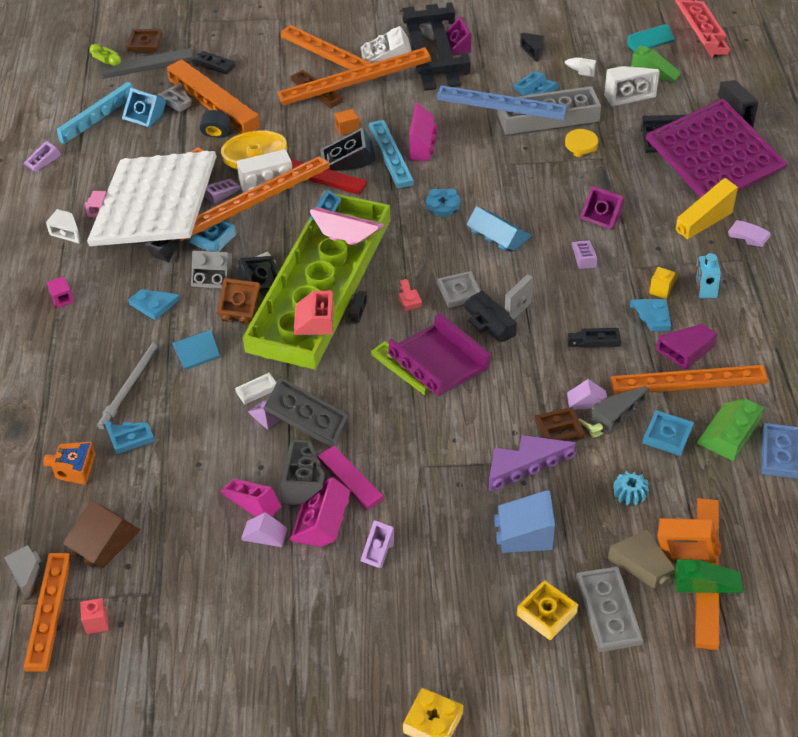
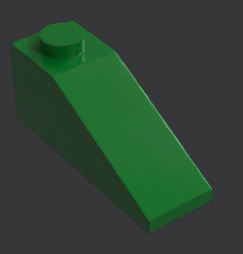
[674,559,743,593]

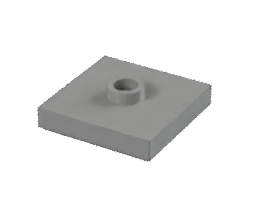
[437,271,481,308]
[504,274,533,320]

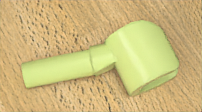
[578,418,603,438]

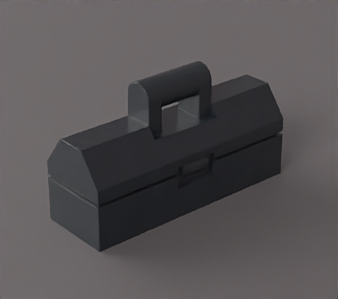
[465,290,517,342]

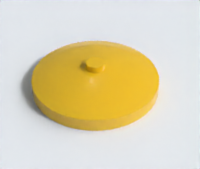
[221,131,287,169]

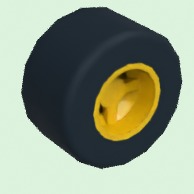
[200,110,231,138]

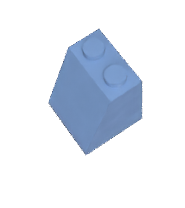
[494,491,555,553]

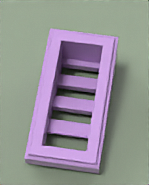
[24,141,61,172]
[204,179,241,205]
[572,240,597,269]

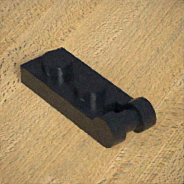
[191,51,235,75]

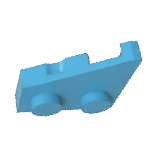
[128,289,180,320]
[630,299,671,331]
[105,422,155,455]

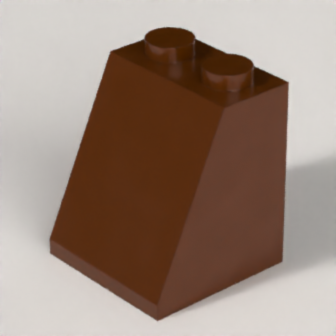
[63,500,141,568]

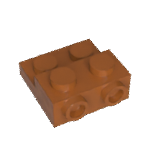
[217,278,261,325]

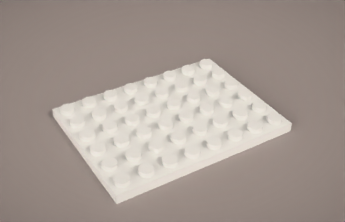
[87,151,216,246]

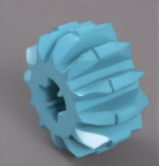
[613,471,649,506]

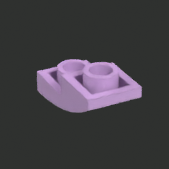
[728,220,771,247]

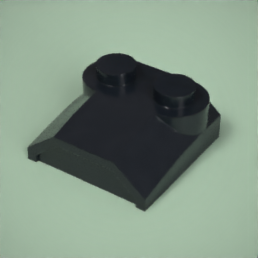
[238,256,278,293]

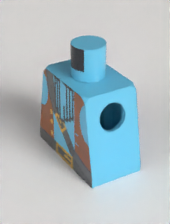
[694,253,721,298]

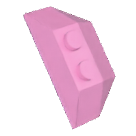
[310,207,384,245]

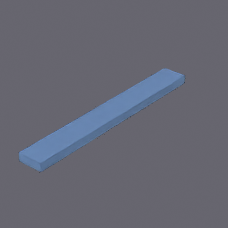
[437,86,568,120]

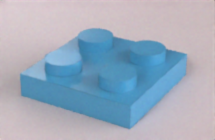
[642,410,694,456]

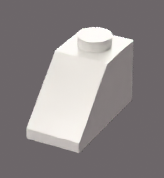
[46,209,81,243]

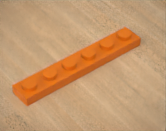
[24,553,72,672]

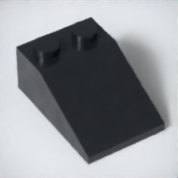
[320,127,376,171]

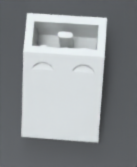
[361,26,411,63]

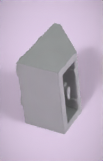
[191,251,232,288]

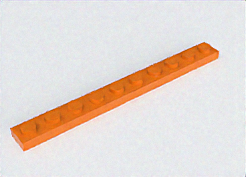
[277,48,431,106]
[180,156,330,241]

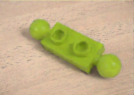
[90,44,121,66]

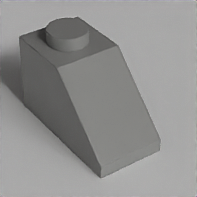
[4,545,41,599]

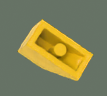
[649,267,679,299]

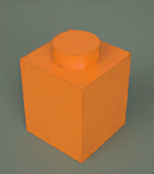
[334,109,360,136]

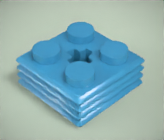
[188,221,236,252]

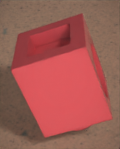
[80,598,109,634]

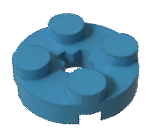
[426,188,460,217]

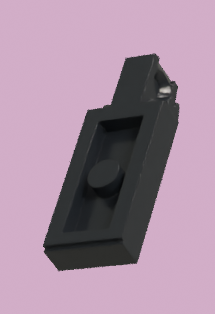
[567,328,621,348]

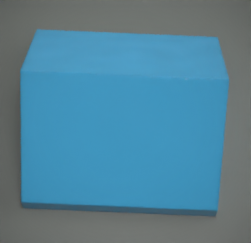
[172,330,220,370]

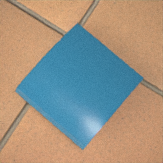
[513,71,559,96]

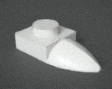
[565,58,596,77]

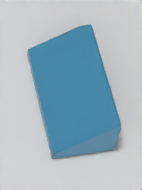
[309,189,341,220]

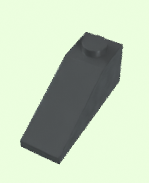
[591,386,648,434]

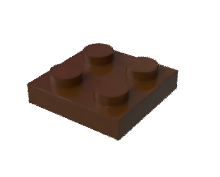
[127,29,163,53]

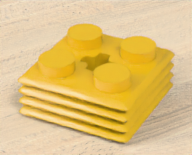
[517,580,578,640]
[403,688,463,737]

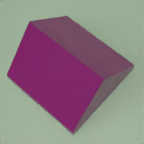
[446,16,472,56]
[580,186,624,230]

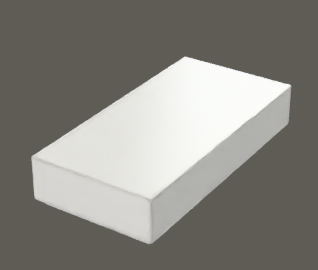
[235,373,276,405]

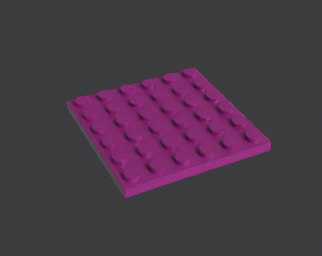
[646,98,787,198]

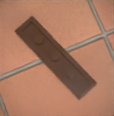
[291,70,343,109]

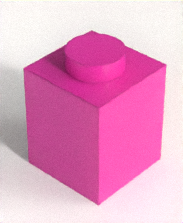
[46,276,74,308]

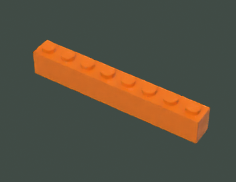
[167,59,260,134]

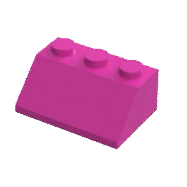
[410,103,438,161]
[290,477,351,547]

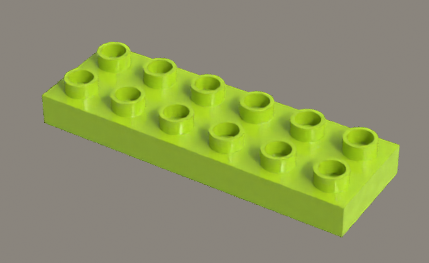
[243,191,391,370]

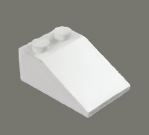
[604,66,659,106]

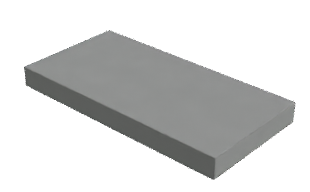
[576,566,643,652]

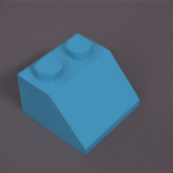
[122,88,167,127]

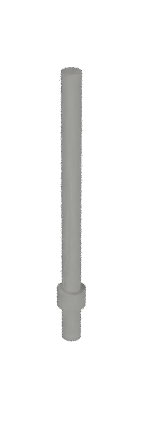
[97,343,158,429]

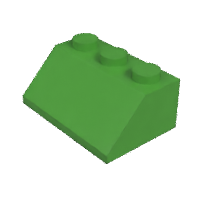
[697,399,764,461]

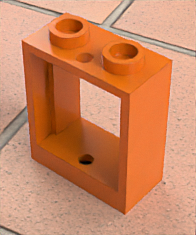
[657,518,721,563]

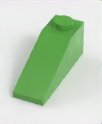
[631,46,681,83]

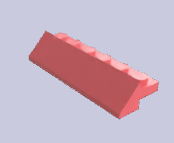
[675,0,730,59]

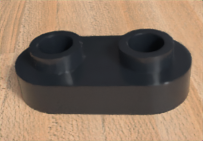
[348,290,367,323]

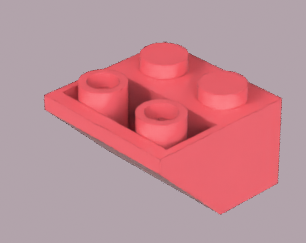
[294,291,334,335]

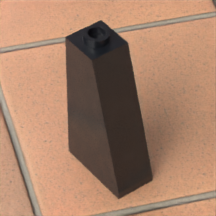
[718,80,759,128]

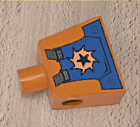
[43,442,95,485]

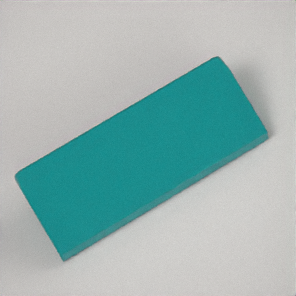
[627,24,675,52]

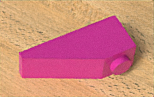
[220,478,281,517]

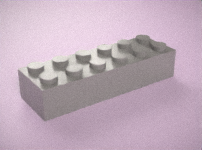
[498,86,601,135]

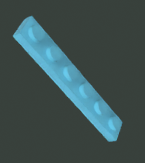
[56,82,133,144]
[369,120,414,189]

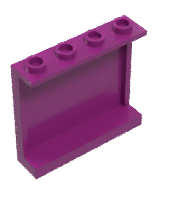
[388,313,491,397]

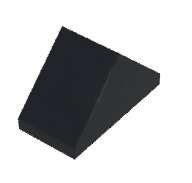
[520,33,544,62]
[145,239,180,263]

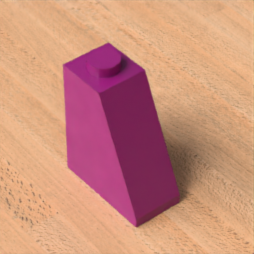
[656,324,717,370]

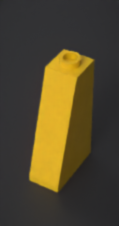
[676,178,738,239]

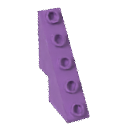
[489,435,576,491]

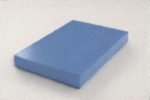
[761,423,798,479]

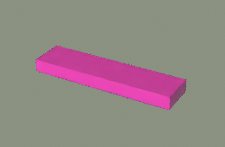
[318,446,384,511]

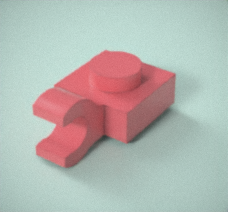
[399,279,422,311]

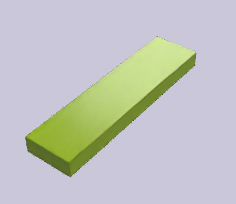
[371,341,430,395]

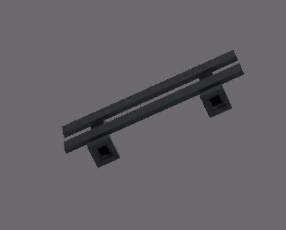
[402,2,471,91]

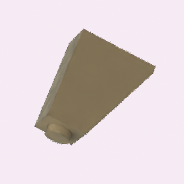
[608,530,675,589]

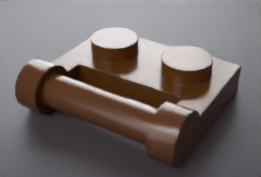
[535,407,584,441]

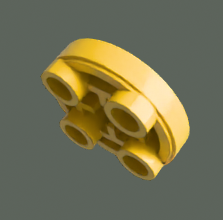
[565,129,598,157]

